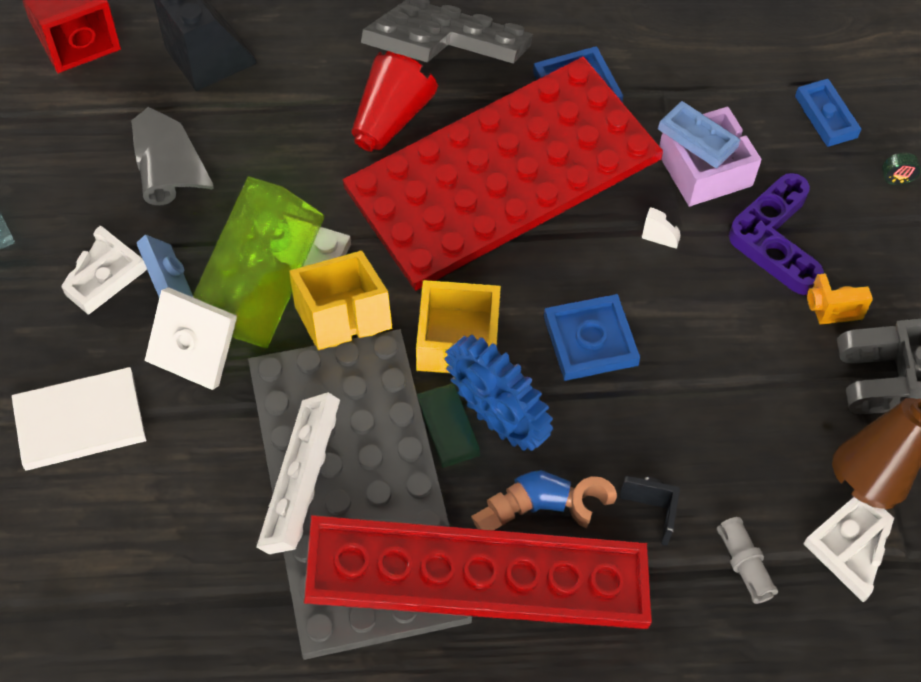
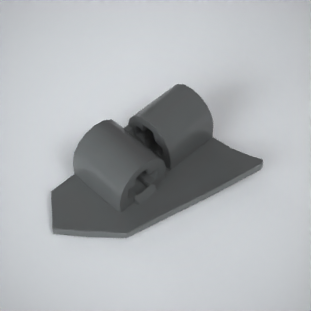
[131,107,214,205]

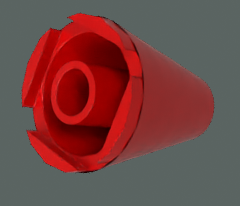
[351,51,438,152]

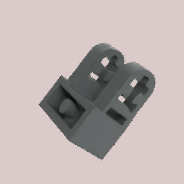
[837,319,921,414]

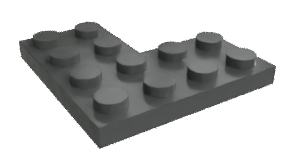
[361,0,533,64]

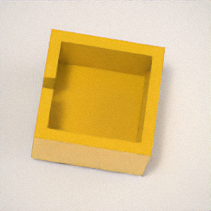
[289,251,392,350]
[416,280,501,373]

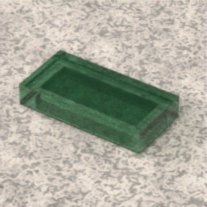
[417,383,480,468]

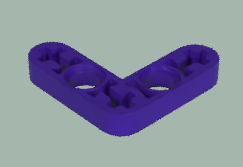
[729,173,824,295]

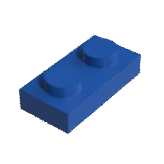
[795,79,861,147]

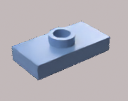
[658,101,741,169]
[137,234,194,299]

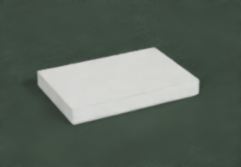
[12,367,146,471]

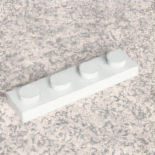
[257,392,340,554]

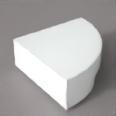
[642,207,680,249]

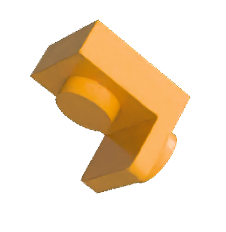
[807,273,873,325]

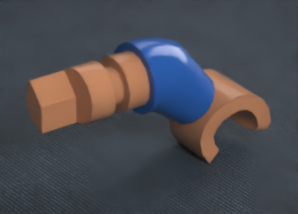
[471,470,617,530]

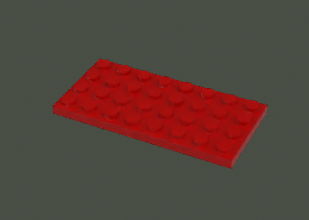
[342,56,663,291]

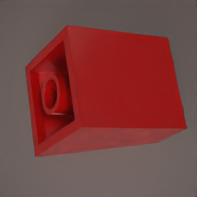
[22,0,121,73]

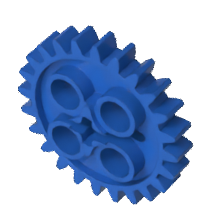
[445,335,553,451]

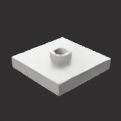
[145,287,237,390]

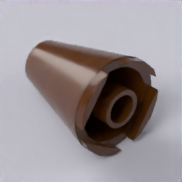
[832,398,921,510]

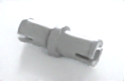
[717,517,778,604]

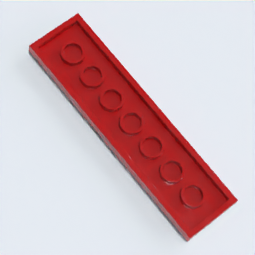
[304,515,652,629]

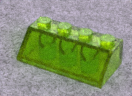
[193,176,325,349]

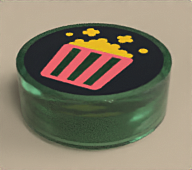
[882,153,921,185]

